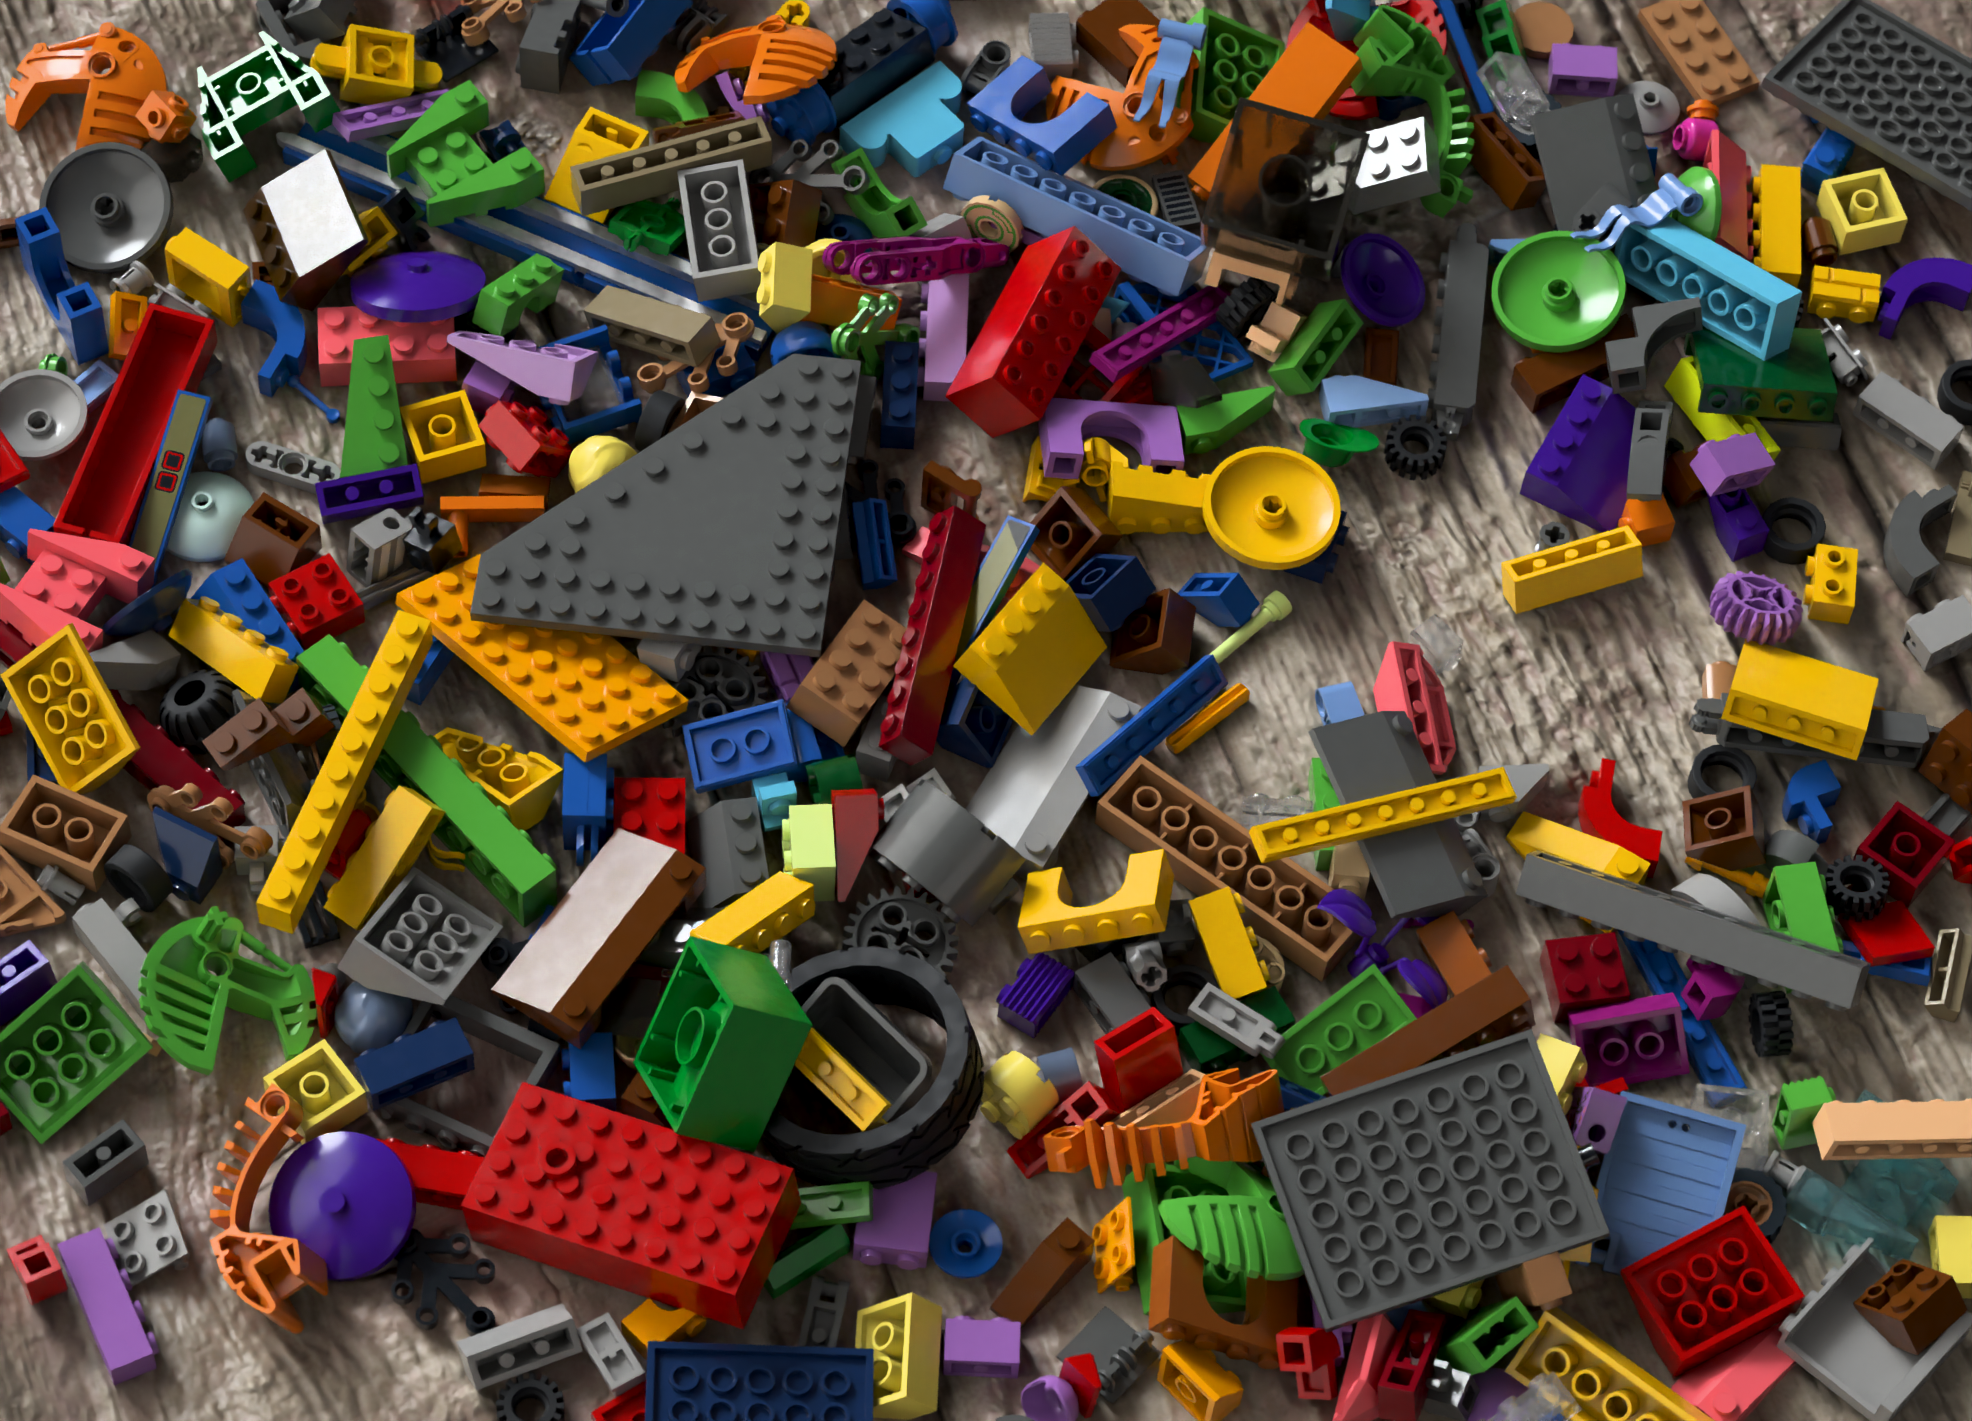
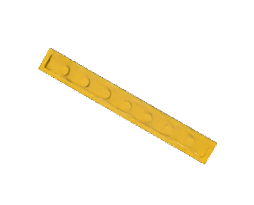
[1249,767,1517,863]

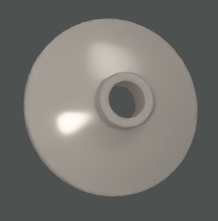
[1617,81,1680,135]

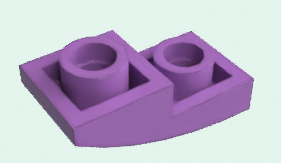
[716,71,770,132]

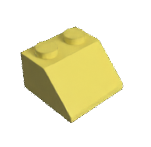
[756,241,813,334]

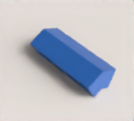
[851,498,898,590]

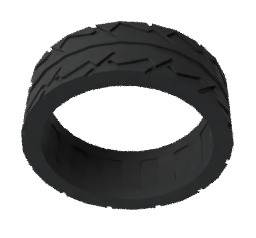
[761,946,984,1189]

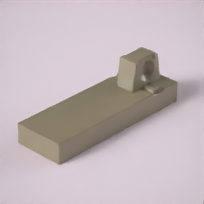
[1943,470,1972,567]

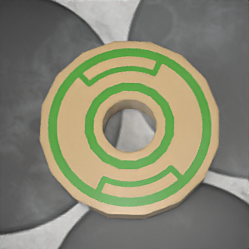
[961,195,1023,253]

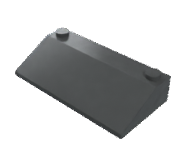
[1309,711,1488,918]

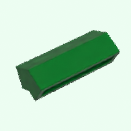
[764,1224,850,1299]

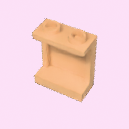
[1204,246,1300,306]

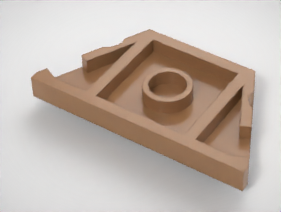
[0,845,67,938]

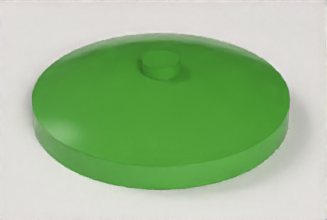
[1491,231,1626,353]

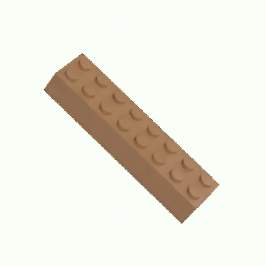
[1095,755,1361,982]

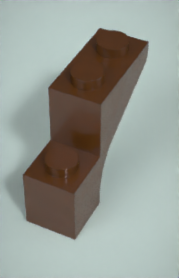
[202,687,335,771]

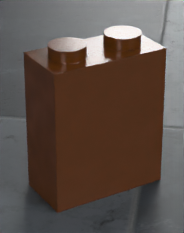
[1076,0,1160,88]

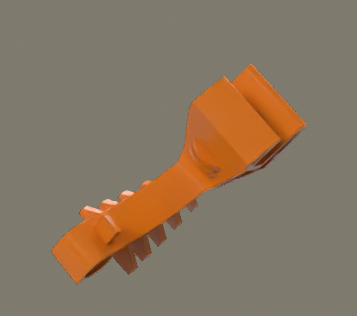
[1043,1068,1284,1189]
[210,1083,328,1334]

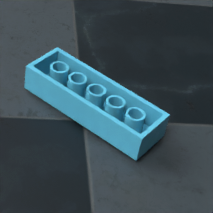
[1614,216,1802,361]

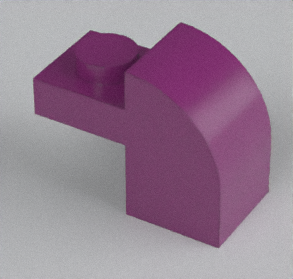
[1681,955,1745,1021]

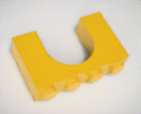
[1017,849,1174,954]

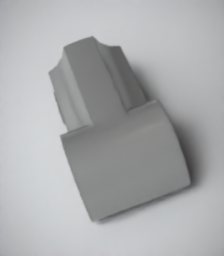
[1122,940,1167,992]

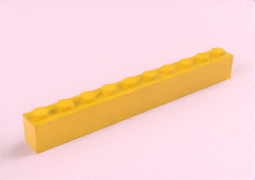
[256,610,433,934]

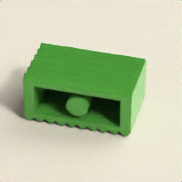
[1772,1075,1836,1150]

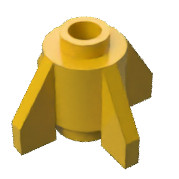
[1062,437,1130,502]

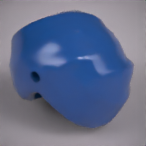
[771,321,841,367]

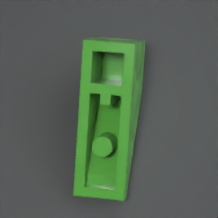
[1175,385,1275,455]

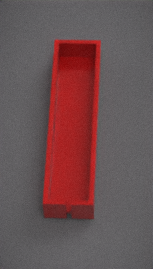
[53,303,218,546]

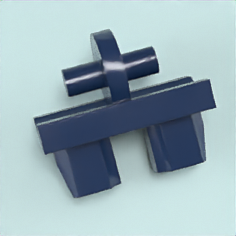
[479,120,525,162]

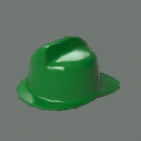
[1299,418,1379,467]

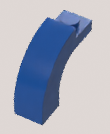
[241,279,307,398]

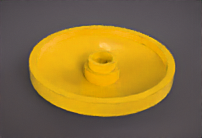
[1203,446,1341,570]

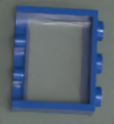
[537,324,642,445]

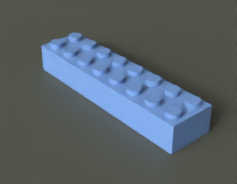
[943,136,1213,297]

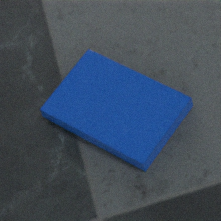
[682,699,799,794]

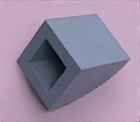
[1036,1047,1083,1109]

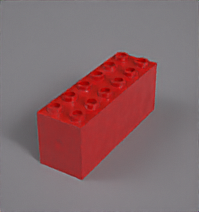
[945,226,1122,438]

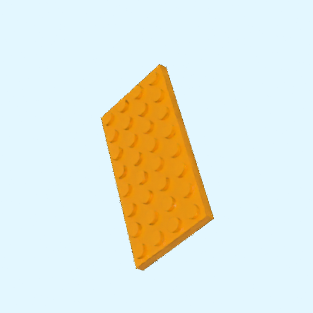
[395,553,689,763]

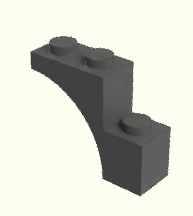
[1605,297,1703,394]

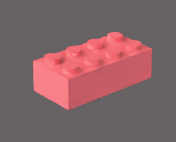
[317,306,457,387]

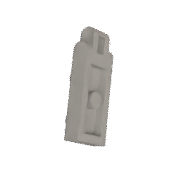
[1187,983,1285,1059]

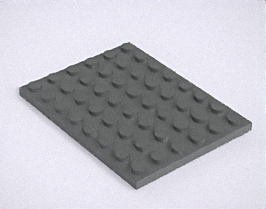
[1760,0,1972,212]
[1251,1029,1610,1333]

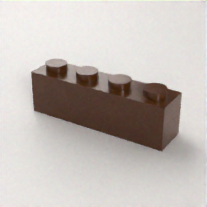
[1510,314,1635,414]

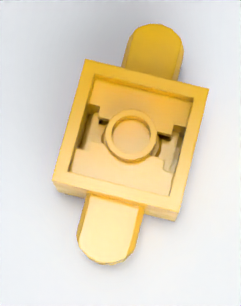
[310,24,443,105]

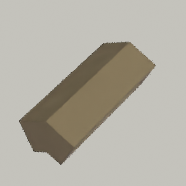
[1924,928,1972,1023]

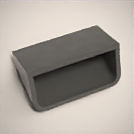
[801,977,932,1123]

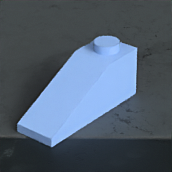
[1319,375,1429,427]

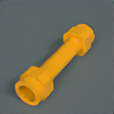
[1685,856,1769,899]

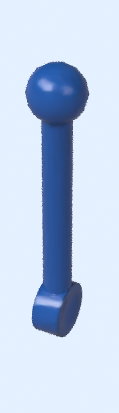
[287,374,340,424]

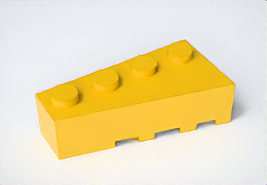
[1107,461,1211,534]

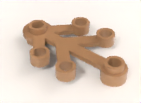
[461,0,542,46]
[637,312,755,394]
[147,783,273,869]

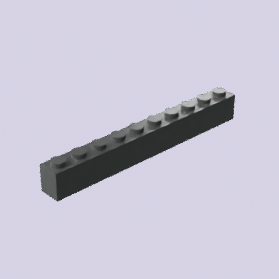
[1516,850,1871,1011]

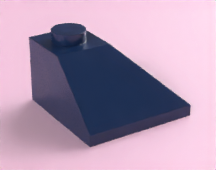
[936,678,1013,768]
[152,807,223,905]

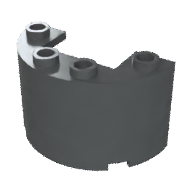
[868,779,1026,927]

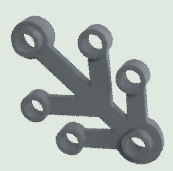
[749,139,870,225]

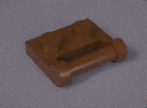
[921,460,982,520]

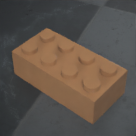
[787,599,907,747]

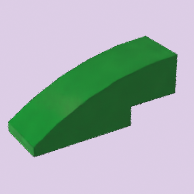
[1475,0,1533,98]

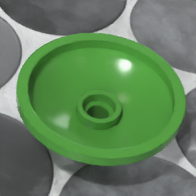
[1667,166,1722,242]

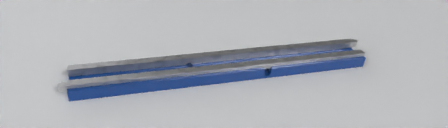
[276,117,775,362]

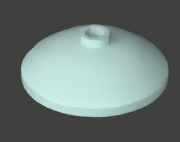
[166,472,254,562]

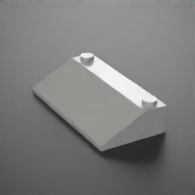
[966,685,1142,881]

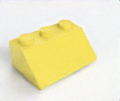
[855,1292,942,1420]

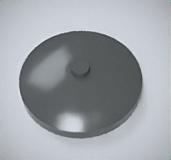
[39,142,174,274]

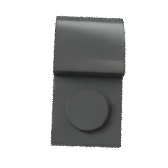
[1763,830,1830,877]

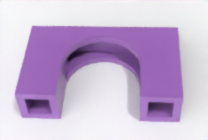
[1038,398,1185,479]

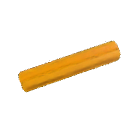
[1165,683,1250,754]

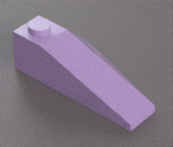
[447,330,598,405]

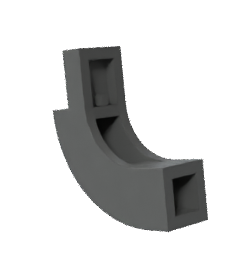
[1883,484,1958,597]

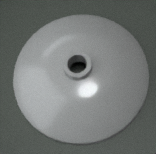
[0,369,88,461]

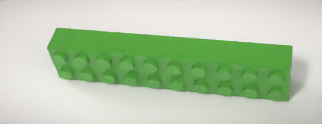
[296,634,558,928]

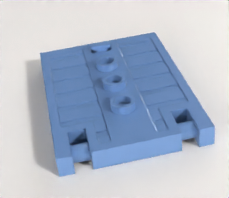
[1575,1091,1747,1276]

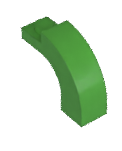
[635,70,709,125]
[831,147,928,239]

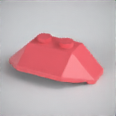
[1373,641,1457,775]
[1332,1313,1399,1421]

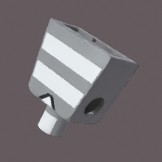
[346,508,414,587]

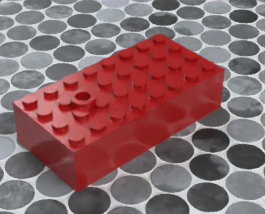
[461,1082,801,1330]

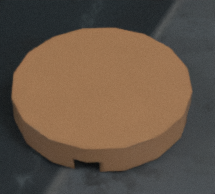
[1514,1,1574,59]

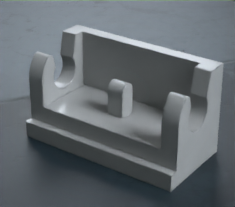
[576,1312,646,1398]

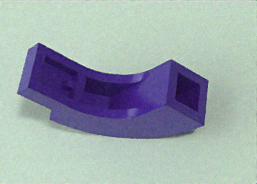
[1877,258,1972,340]

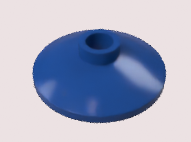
[929,1209,1003,1278]

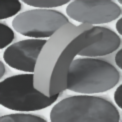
[1671,873,1761,990]

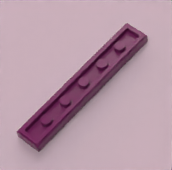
[1089,285,1231,382]

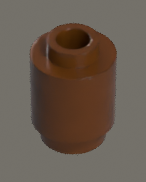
[1801,216,1838,267]

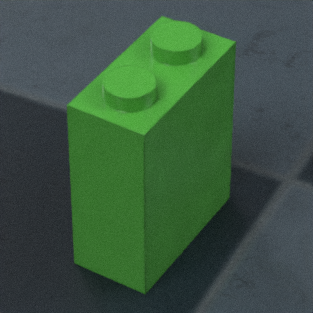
[1436,1296,1539,1375]

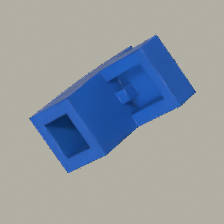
[1782,759,1842,845]

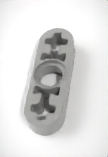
[245,441,340,494]

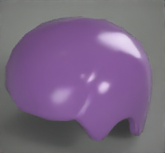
[1021,1375,1079,1421]

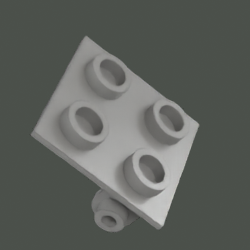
[104,1189,190,1287]

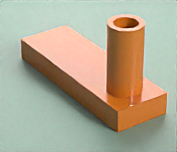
[440,496,545,558]

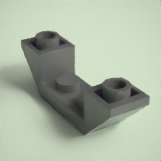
[256,0,334,83]

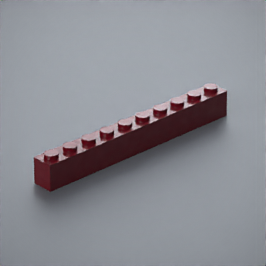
[0,619,246,841]

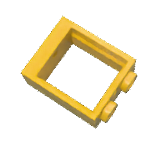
[164,227,252,328]

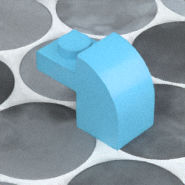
[751,772,797,832]

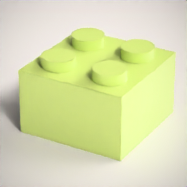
[781,804,836,902]

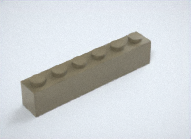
[570,116,772,216]

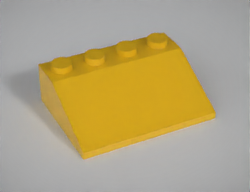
[953,562,1107,736]
[0,623,140,795]

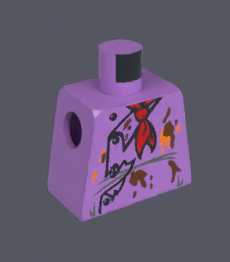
[1565,1087,1627,1173]

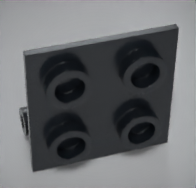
[414,5,499,83]

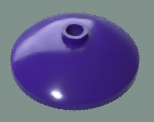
[1340,233,1425,327]

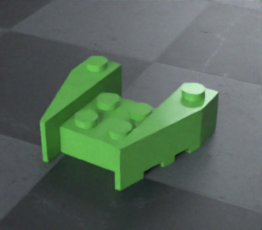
[386,80,545,228]

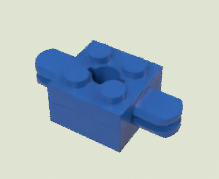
[562,753,614,866]

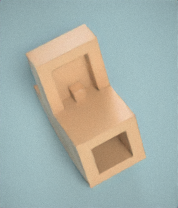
[1246,301,1308,363]

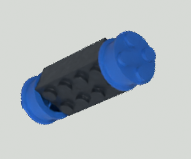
[766,0,958,148]

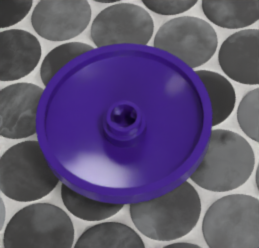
[350,251,486,323]
[268,1131,416,1281]

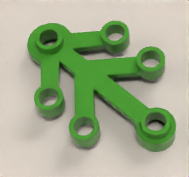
[831,293,920,380]

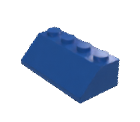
[190,558,304,704]

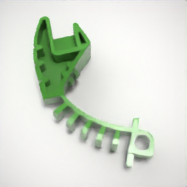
[1351,5,1474,218]

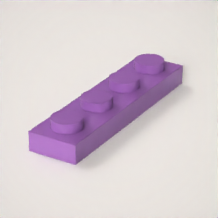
[332,89,449,142]

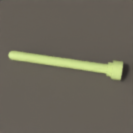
[1209,590,1292,665]

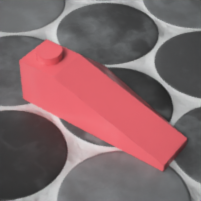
[1670,1321,1796,1421]

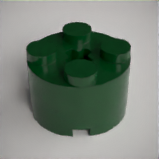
[805,754,863,804]

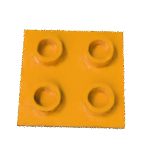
[1092,1197,1135,1294]

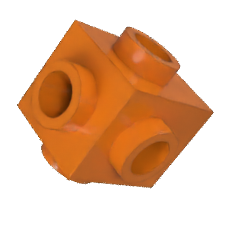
[136,90,197,143]

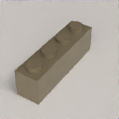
[583,285,720,368]

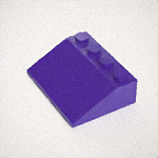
[1519,374,1636,533]

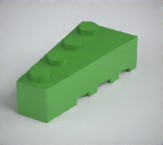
[340,335,408,478]

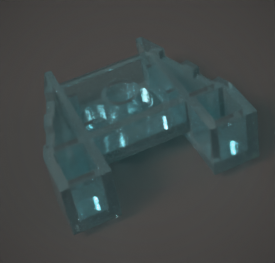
[1785,1089,1959,1260]

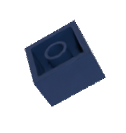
[1066,553,1156,632]

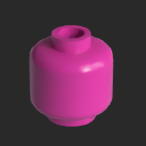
[1673,118,1720,162]

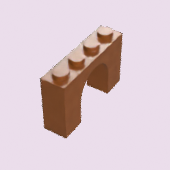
[1148,1235,1298,1369]

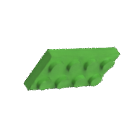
[1260,964,1417,1096]

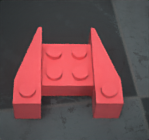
[0,528,155,653]

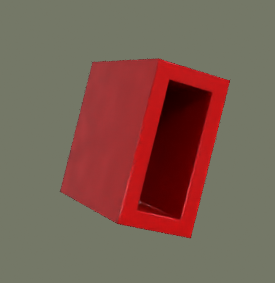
[1094,1007,1184,1113]

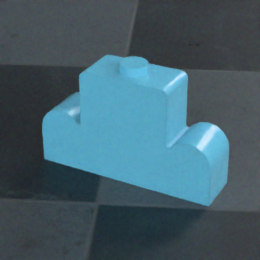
[839,61,964,177]

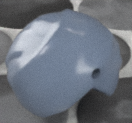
[334,981,413,1054]

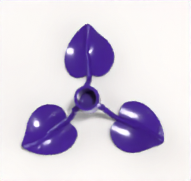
[1317,889,1448,1009]

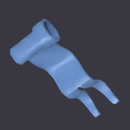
[1133,18,1208,129]
[1570,173,1703,253]

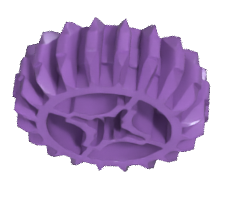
[1709,571,1803,645]

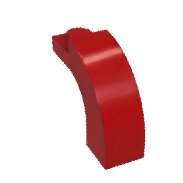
[1578,758,1663,878]

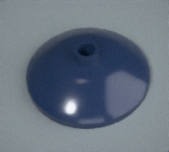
[101,568,193,637]

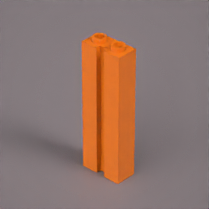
[1188,22,1363,223]

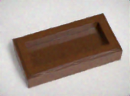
[1362,327,1399,386]

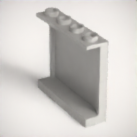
[1776,1237,1972,1421]

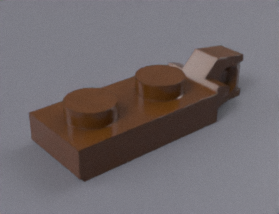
[652,111,745,144]

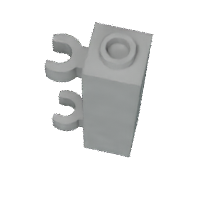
[72,898,148,1021]

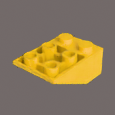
[544,107,649,224]

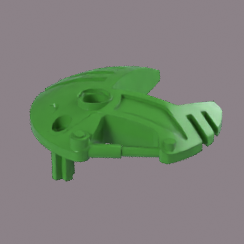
[138,906,317,1076]
[1158,1157,1304,1281]

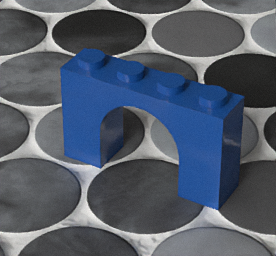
[967,55,1117,176]
[15,207,109,366]

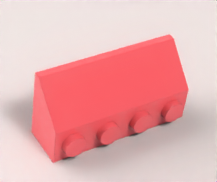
[1702,130,1753,263]

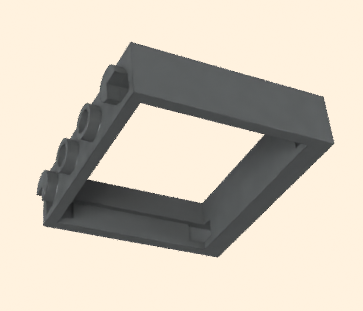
[369,995,561,1158]

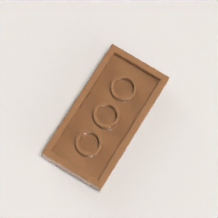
[1638,0,1760,106]

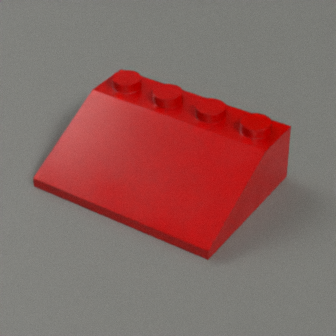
[1620,1205,1805,1378]

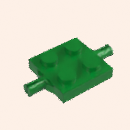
[607,197,687,256]

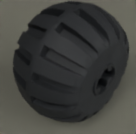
[159,670,242,755]

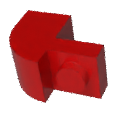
[6,1235,68,1306]
[1276,1327,1341,1400]

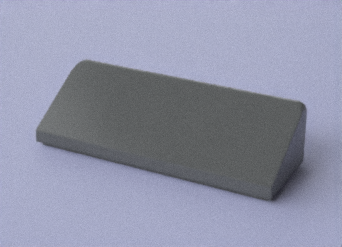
[1755,413,1842,450]

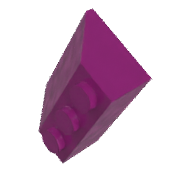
[1567,992,1690,1087]

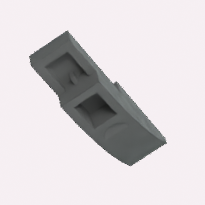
[1627,400,1673,501]

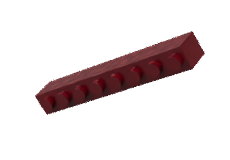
[878,505,986,766]

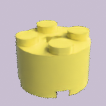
[980,1051,1059,1139]

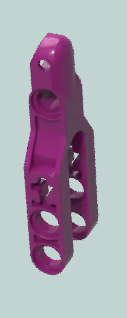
[822,236,1010,285]

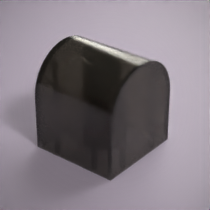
[1201,97,1370,283]

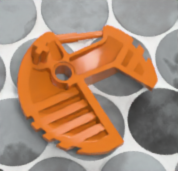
[675,15,838,105]
[5,22,169,151]
[1046,24,1200,171]

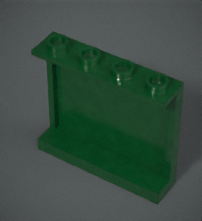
[1684,326,1838,422]

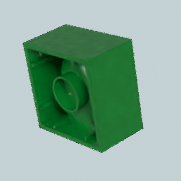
[633,936,813,1152]

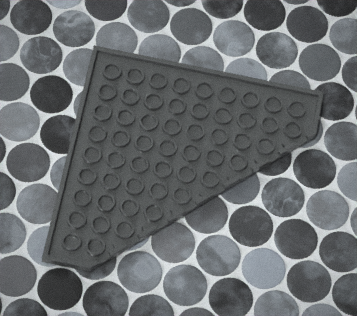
[470,354,861,657]

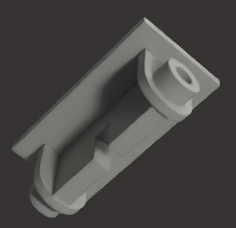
[147,282,219,326]
[1819,318,1869,387]

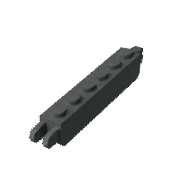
[1427,222,1489,441]
[1688,693,1942,768]

